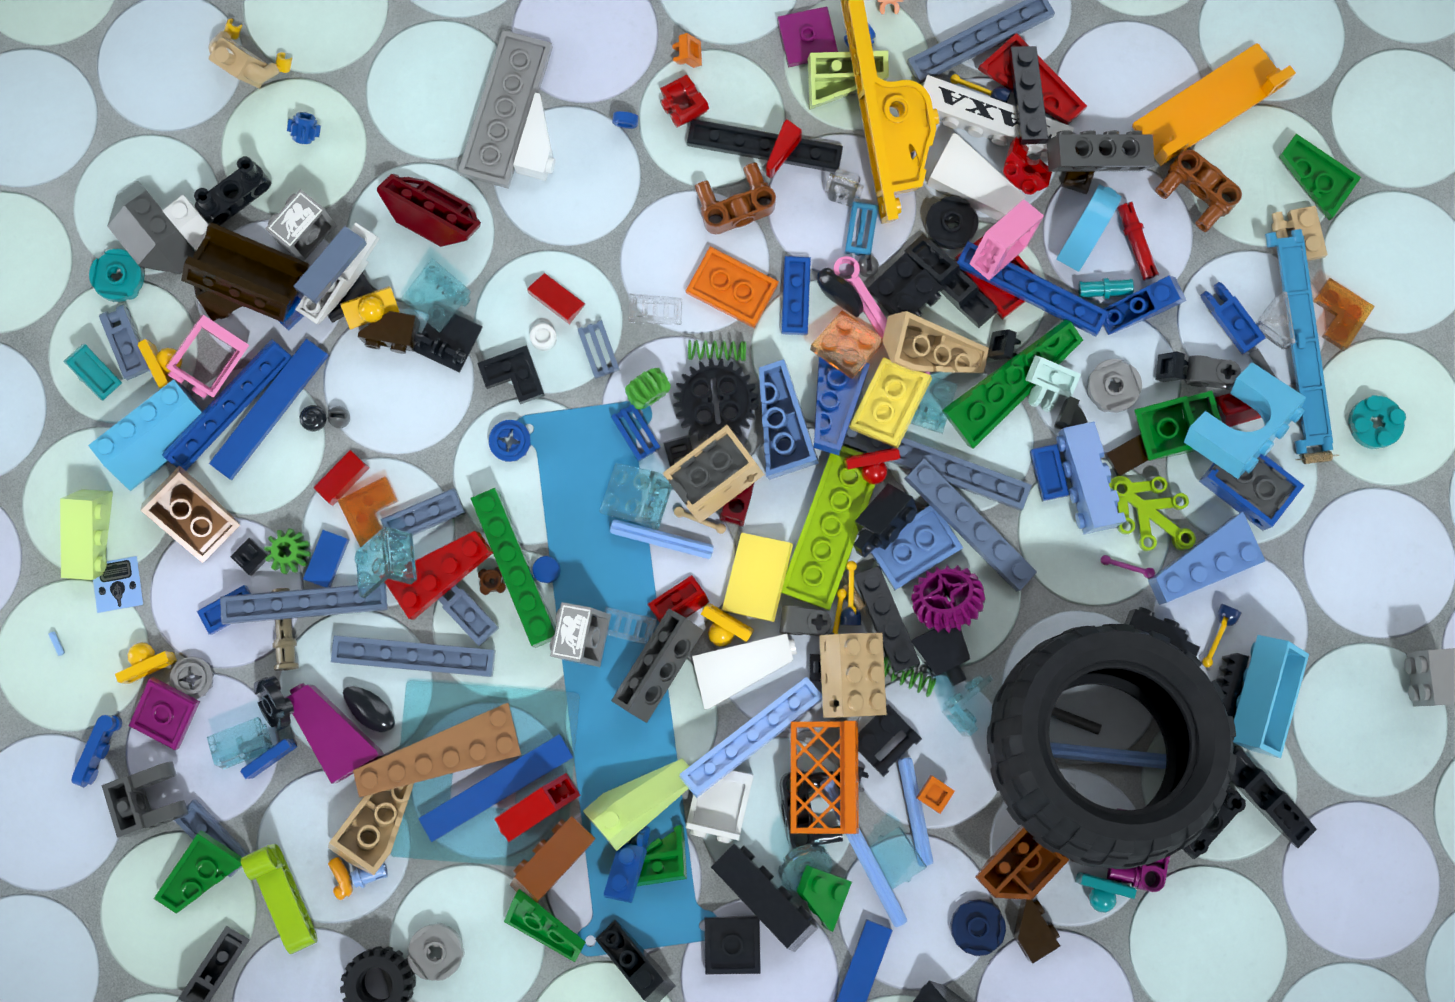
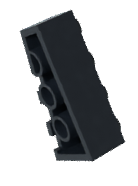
[711,844,818,952]

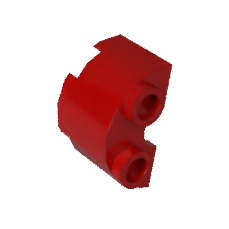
[660,75,709,128]
[1003,136,1052,195]

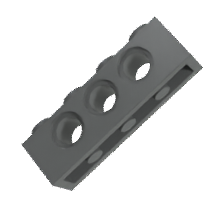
[1047,130,1155,172]
[611,609,704,723]

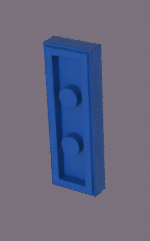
[781,256,811,335]

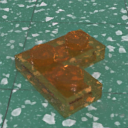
[1313,278,1375,351]
[337,477,398,548]

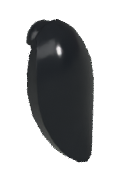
[817,268,864,318]
[343,686,395,732]

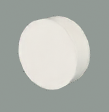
[530,323,557,351]

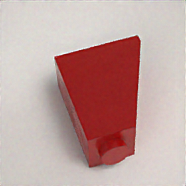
[494,773,581,842]

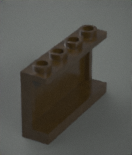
[181,223,310,322]

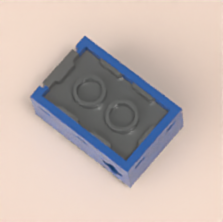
[1199,454,1305,531]

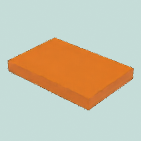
[686,246,779,329]

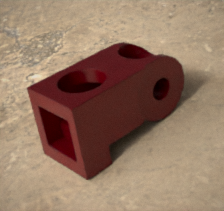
[720,482,755,527]

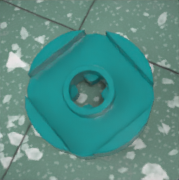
[89,249,145,302]
[1348,395,1406,449]

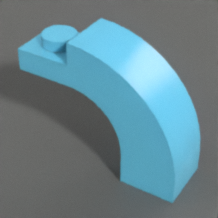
[1056,184,1122,272]

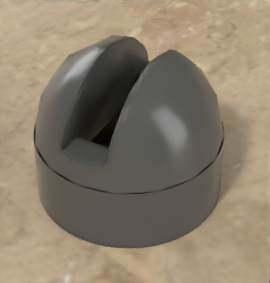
[858,255,879,277]
[328,406,350,428]

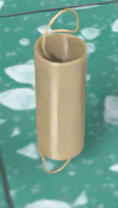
[1296,451,1339,464]
[842,577,866,616]

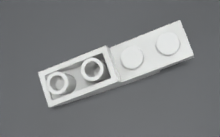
[295,222,380,325]

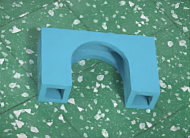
[1184,362,1306,479]

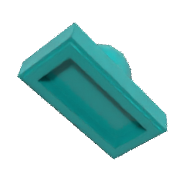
[63,344,122,401]
[1075,872,1137,913]

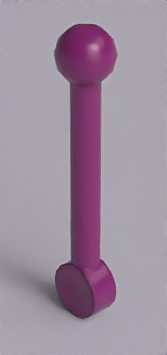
[1101,555,1155,579]

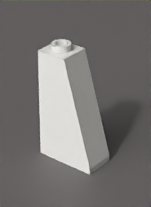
[927,133,1026,221]
[692,634,797,710]

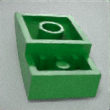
[1134,391,1221,461]

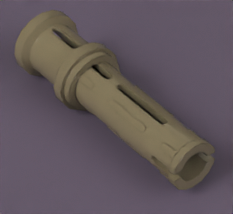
[272,588,299,671]

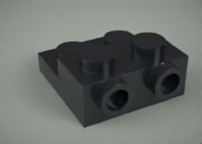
[867,253,943,317]

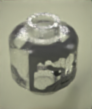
[824,168,864,206]

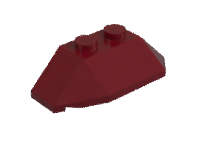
[377,174,481,247]

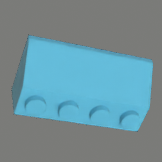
[88,379,203,491]

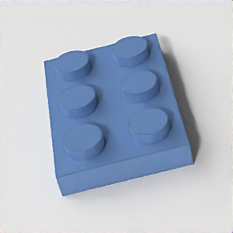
[870,506,963,591]

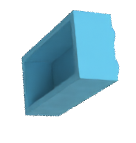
[1233,635,1309,758]

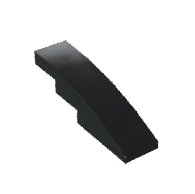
[904,234,998,328]
[1231,746,1317,848]

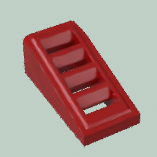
[766,119,802,179]

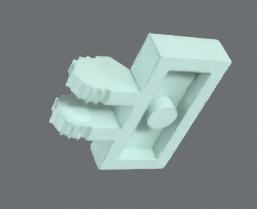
[1025,355,1081,412]

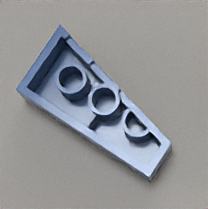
[759,359,819,480]
[1056,422,1126,535]
[1148,512,1265,605]

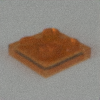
[810,310,883,379]

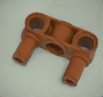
[1155,150,1242,232]
[695,162,776,235]

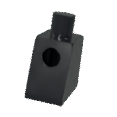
[911,627,970,686]

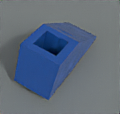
[1103,275,1187,335]

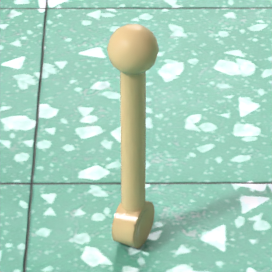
[674,507,726,534]

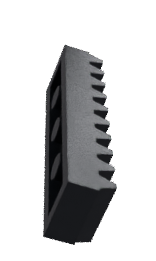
[1217,653,1249,719]

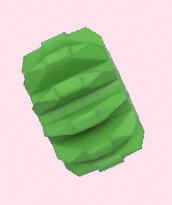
[625,368,671,409]
[264,528,311,574]

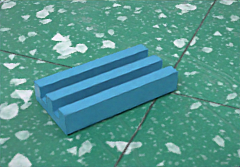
[845,201,879,256]

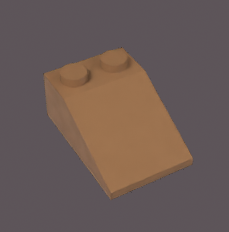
[141,466,240,563]

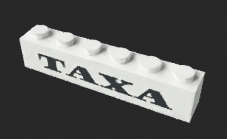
[923,75,1074,163]

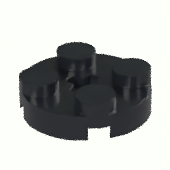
[925,196,978,249]
[254,676,294,731]

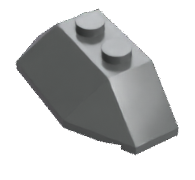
[107,181,195,275]

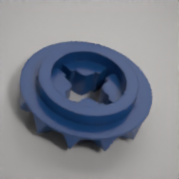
[489,420,531,462]

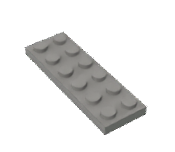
[458,30,553,189]

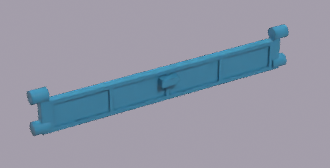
[1265,229,1333,454]

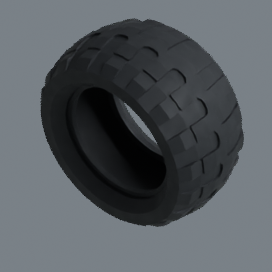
[986,624,1237,869]

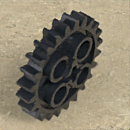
[673,359,758,441]

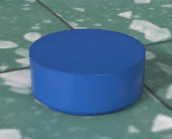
[612,111,639,129]
[532,556,561,583]

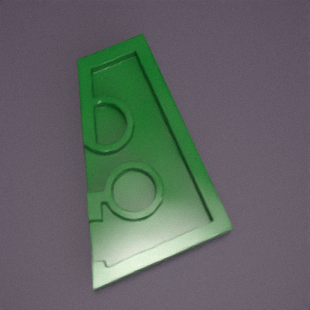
[1279,133,1361,221]
[153,830,242,914]
[504,889,586,962]

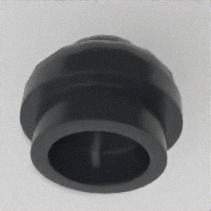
[299,405,327,432]

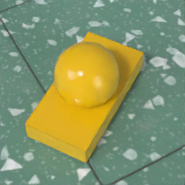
[340,286,400,330]
[138,339,182,389]
[700,603,754,647]
[115,642,177,684]

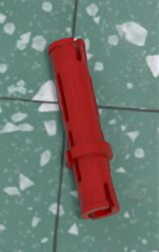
[1117,202,1159,281]

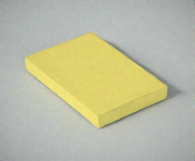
[849,357,932,449]
[722,533,793,622]

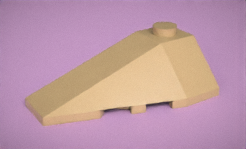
[882,311,989,373]
[328,783,414,876]

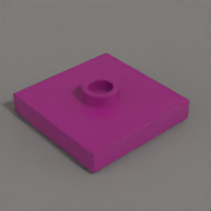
[777,6,838,68]
[129,677,200,750]

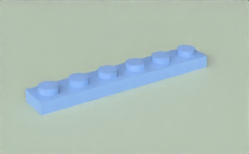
[679,677,822,798]

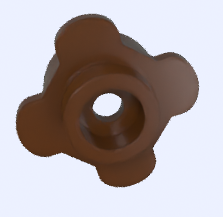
[478,567,506,595]

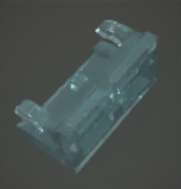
[207,717,274,769]

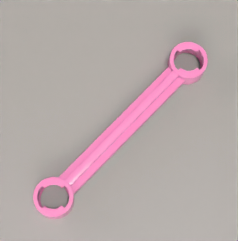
[833,256,930,375]

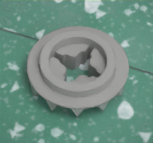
[169,657,214,699]

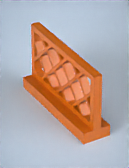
[791,721,859,834]

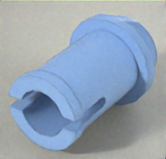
[351,863,388,888]

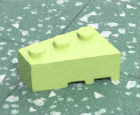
[808,50,889,110]
[60,489,113,580]

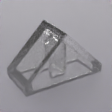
[1256,292,1296,349]

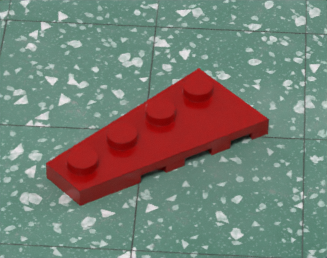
[978,33,1087,125]
[381,531,493,620]

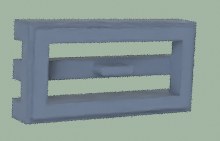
[577,320,620,379]

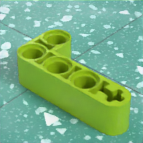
[241,844,318,954]

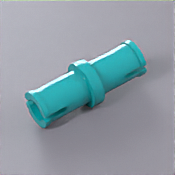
[1078,278,1134,299]

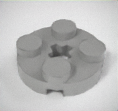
[1087,359,1142,413]
[408,923,465,981]

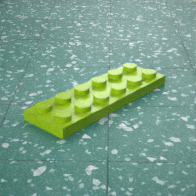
[781,446,876,611]

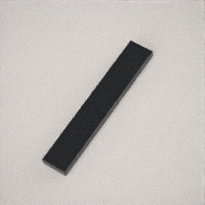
[687,119,843,173]

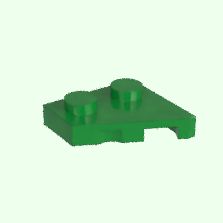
[637,825,687,886]
[796,865,852,932]

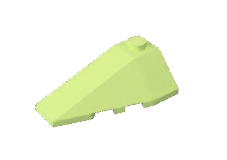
[583,759,690,851]

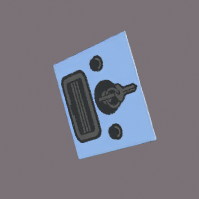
[93,556,143,613]

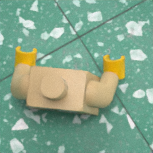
[208,18,293,89]

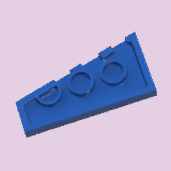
[813,349,870,456]

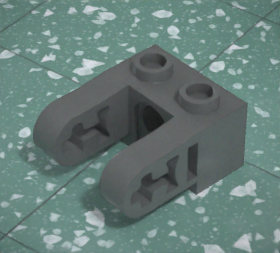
[101,762,189,838]

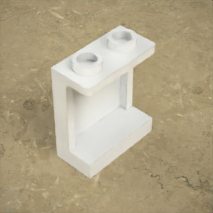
[685,770,754,844]

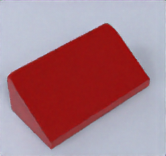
[527,273,585,325]
[1215,393,1262,427]
[314,450,369,506]
[648,575,709,623]

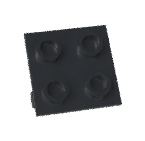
[413,305,483,373]

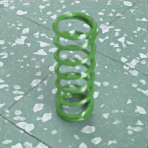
[688,340,746,361]
[884,656,936,697]

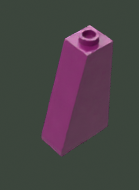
[284,683,384,784]

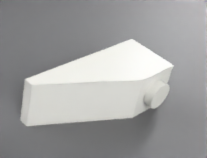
[513,93,555,181]
[162,195,209,251]

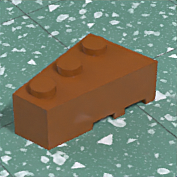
[510,816,596,903]

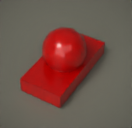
[843,447,901,484]

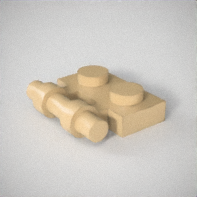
[1271,206,1328,261]

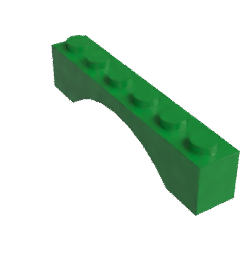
[470,488,556,648]

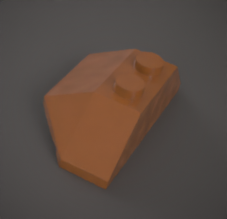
[975,825,1069,900]

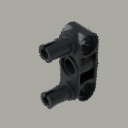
[194,156,272,226]
[780,770,843,852]
[1182,785,1246,859]

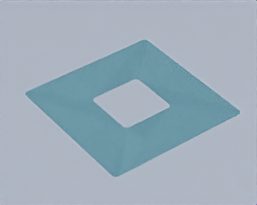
[390,680,580,867]

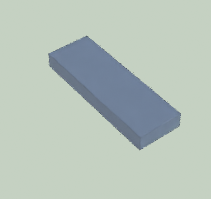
[294,226,367,304]
[380,488,465,544]
[174,799,249,877]

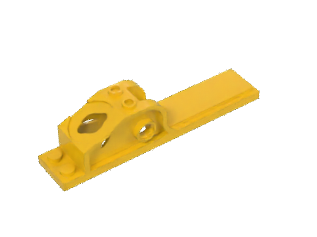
[840,0,939,224]

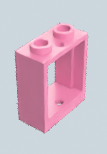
[970,199,1044,280]
[165,315,249,399]

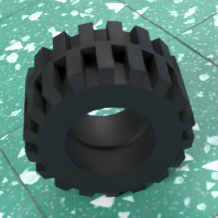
[340,946,416,1002]

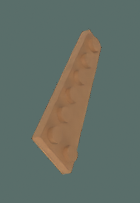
[353,703,521,798]

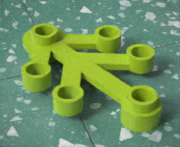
[1109,476,1196,551]

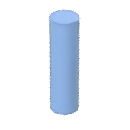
[48,632,65,656]

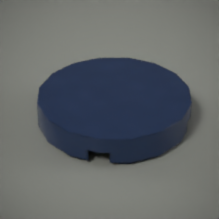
[950,899,1006,956]

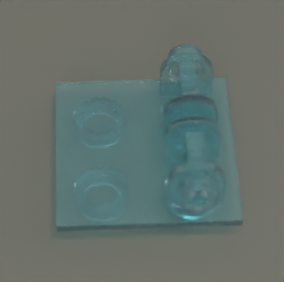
[401,258,472,332]
[910,376,958,434]

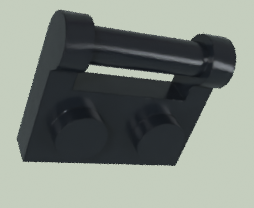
[858,704,922,777]

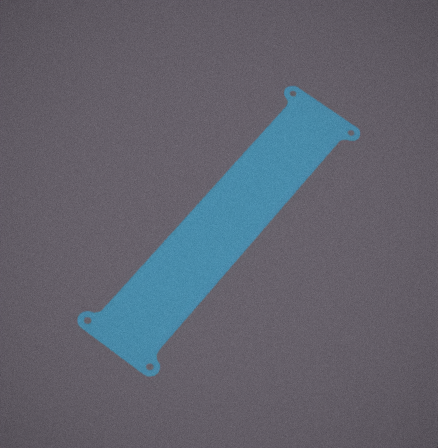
[517,401,717,957]

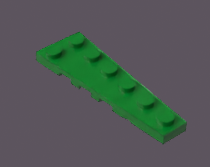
[942,320,1083,449]

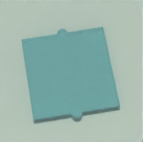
[869,826,927,890]

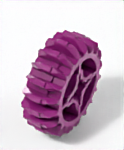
[911,564,985,633]

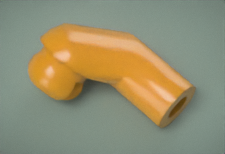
[328,857,353,900]

